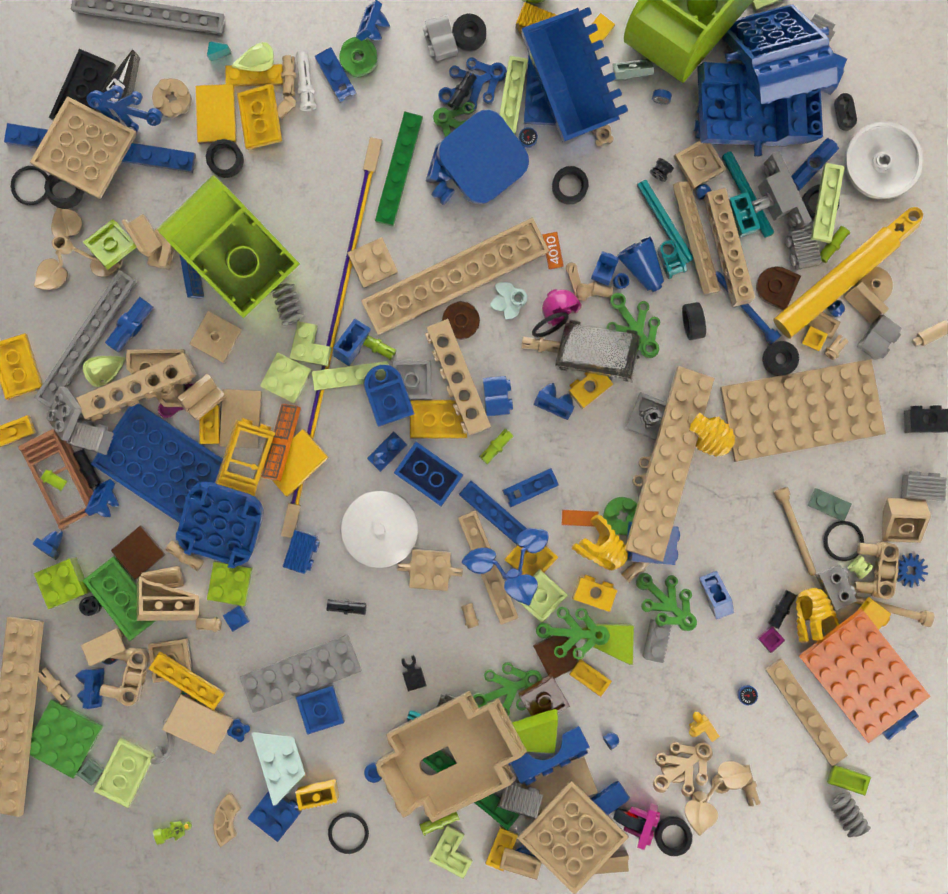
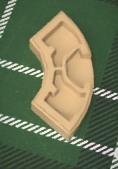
[213,792,242,848]

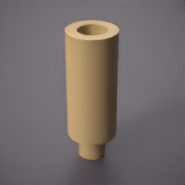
[912,320,948,347]

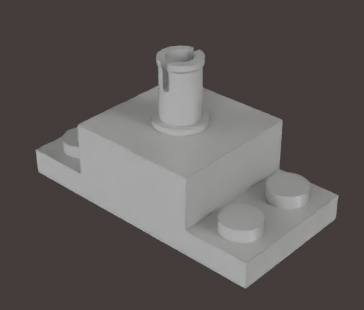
[751,151,812,230]

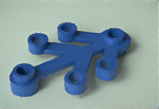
[438,57,507,112]
[87,85,163,132]

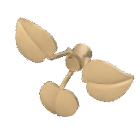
[34,208,122,290]
[659,755,752,836]

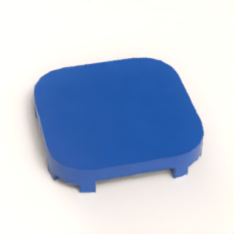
[437,110,529,204]
[176,481,264,568]

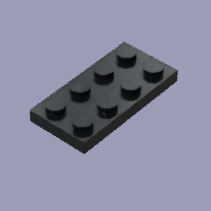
[49,48,116,120]

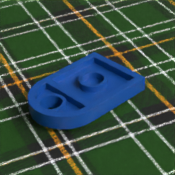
[364,365,415,427]

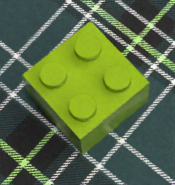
[33,557,91,609]

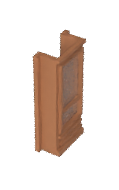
[18,429,94,531]

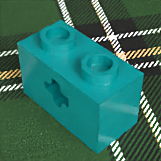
[729,192,760,238]

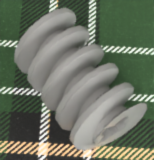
[272,283,304,326]
[831,793,871,837]

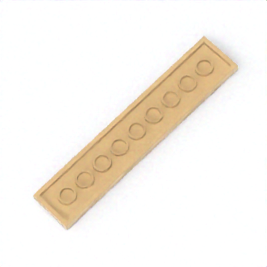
[361,217,549,335]
[625,366,715,562]
[0,617,44,817]

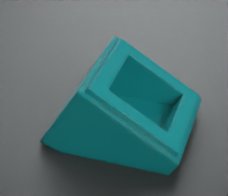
[207,42,231,61]

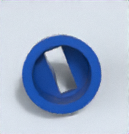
[696,184,712,200]
[613,273,629,289]
[828,300,845,317]
[603,733,619,750]

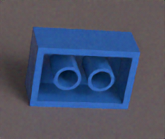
[394,442,463,506]

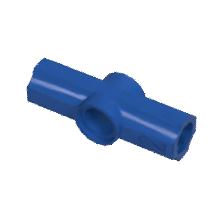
[791,138,839,191]
[105,297,154,353]

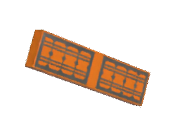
[261,404,301,481]

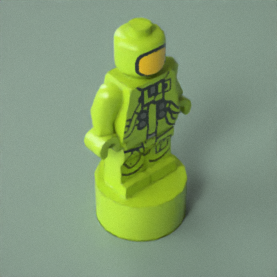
[153,821,192,845]

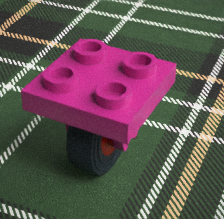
[613,803,660,850]

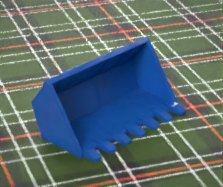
[521,7,628,142]

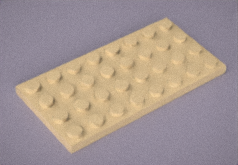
[720,359,886,462]

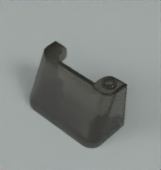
[555,320,641,383]

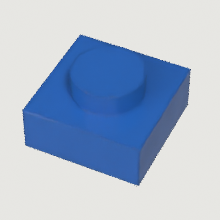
[223,605,250,632]

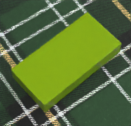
[827,765,871,796]

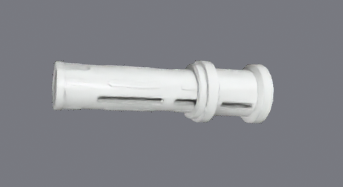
[296,51,316,111]

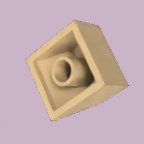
[882,498,931,543]

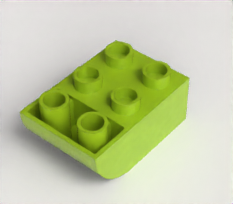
[624,0,754,83]
[157,175,300,318]

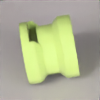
[848,555,873,579]

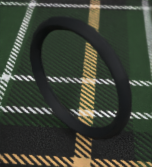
[10,166,48,205]
[532,312,569,337]
[823,521,864,561]
[328,813,369,854]

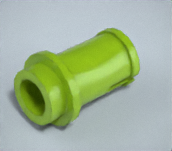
[40,469,68,491]

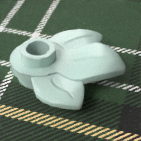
[490,282,527,319]

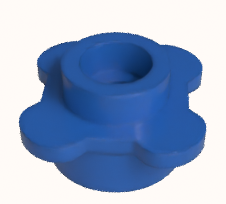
[227,719,250,742]

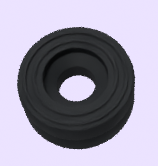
[452,13,486,51]
[762,341,799,376]

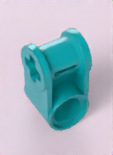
[657,240,687,279]

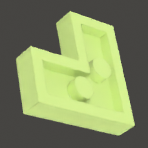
[290,321,331,366]
[429,825,472,879]

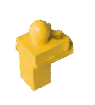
[689,712,720,742]

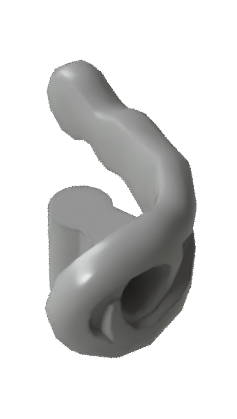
[150,720,174,764]

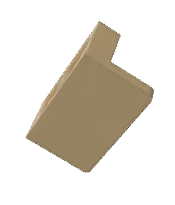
[122,214,163,257]
[147,228,175,270]
[844,281,889,323]
[177,374,226,420]
[81,629,125,666]
[595,850,629,874]

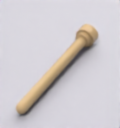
[773,487,816,576]
[844,595,934,627]

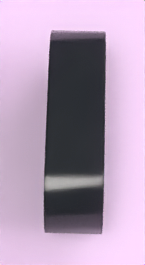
[834,93,857,131]

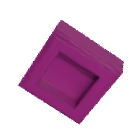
[757,626,785,653]

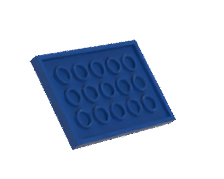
[91,403,230,523]

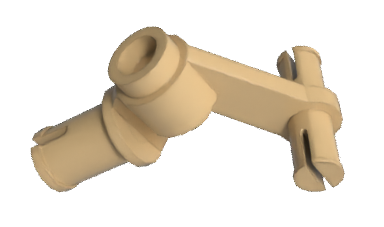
[566,262,613,301]

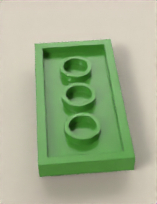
[82,556,156,641]

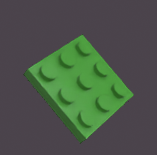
[30,699,103,779]

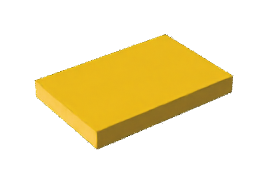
[196,84,236,144]
[237,84,282,150]
[0,333,43,400]
[410,400,467,439]
[263,429,329,497]

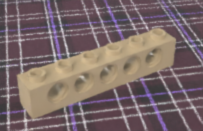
[704,188,755,307]
[425,319,491,436]
[76,353,197,422]

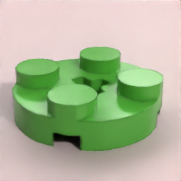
[339,37,377,77]
[603,497,637,535]

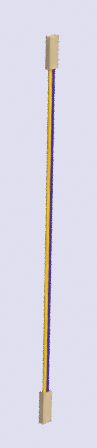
[281,137,382,538]

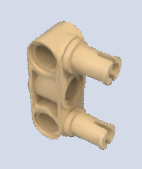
[853,542,899,599]
[99,648,149,706]

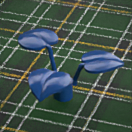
[462,528,549,606]

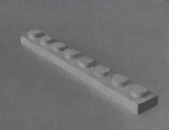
[71,0,225,35]
[34,270,137,408]

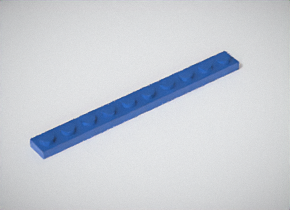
[4,123,196,173]

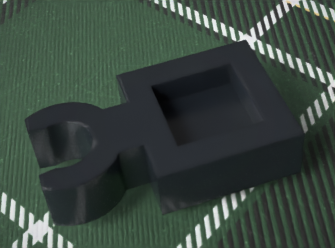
[401,655,427,692]

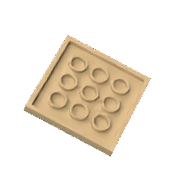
[30,96,137,199]
[517,780,629,894]

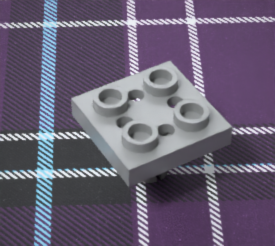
[47,387,86,441]
[626,392,667,440]

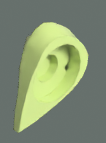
[232,42,274,71]
[83,356,126,387]

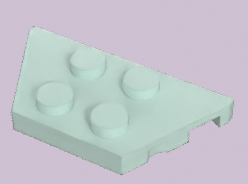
[251,732,306,806]

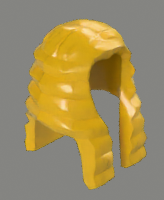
[689,413,735,457]
[572,515,628,571]
[796,588,840,643]

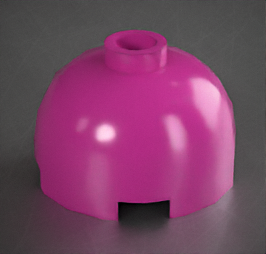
[542,289,582,326]

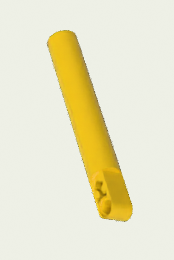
[773,207,923,339]

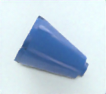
[617,236,664,292]

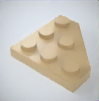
[126,349,185,407]

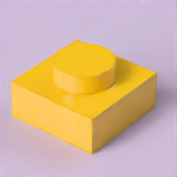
[802,326,828,351]

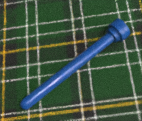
[716,271,782,345]

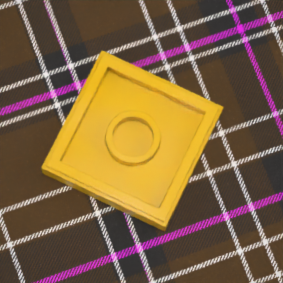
[504,545,558,576]

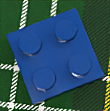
[296,685,345,735]

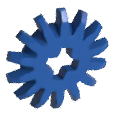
[897,553,928,588]

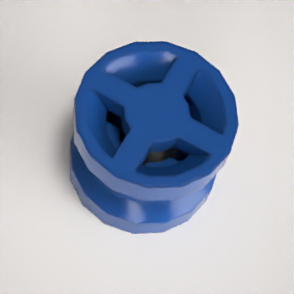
[431,181,455,205]

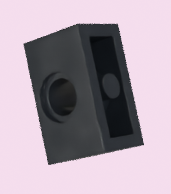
[904,405,948,433]

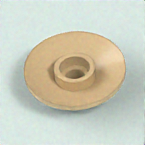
[854,267,893,302]

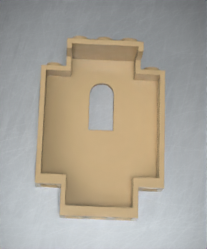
[375,690,527,823]

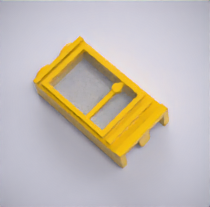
[215,418,275,496]

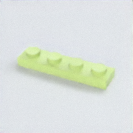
[500,56,528,135]
[811,163,845,243]
[312,361,388,391]

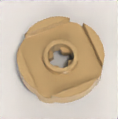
[152,78,192,118]

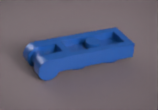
[315,47,357,102]
[502,468,559,508]

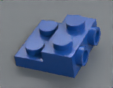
[247,791,302,842]

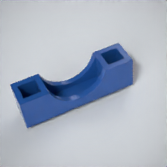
[511,726,590,786]

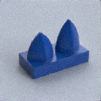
[356,0,390,41]
[425,142,451,183]
[533,383,575,420]
[367,431,408,472]
[85,479,119,517]
[33,531,63,560]
[75,667,104,709]

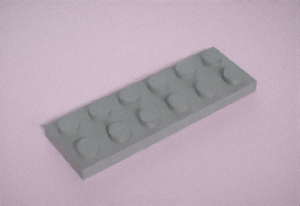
[239,635,362,713]

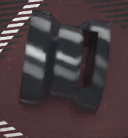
[649,158,674,182]
[79,596,102,616]

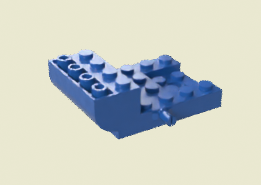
[722,4,838,104]
[697,62,823,157]

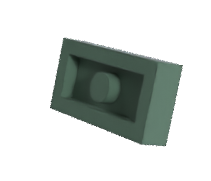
[613,59,654,80]
[807,488,852,521]

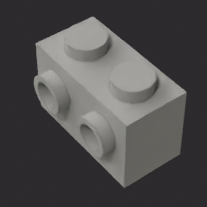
[815,565,857,610]

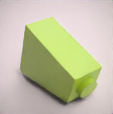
[582,623,634,665]
[512,709,558,753]

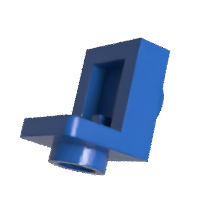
[591,251,619,286]

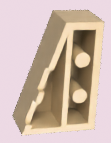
[137,577,199,621]

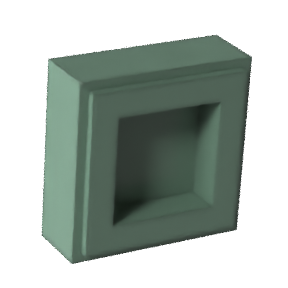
[77,758,104,786]

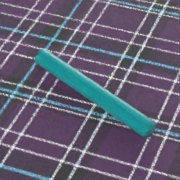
[722,151,774,238]
[637,180,694,264]

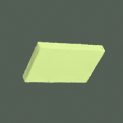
[94,738,155,808]

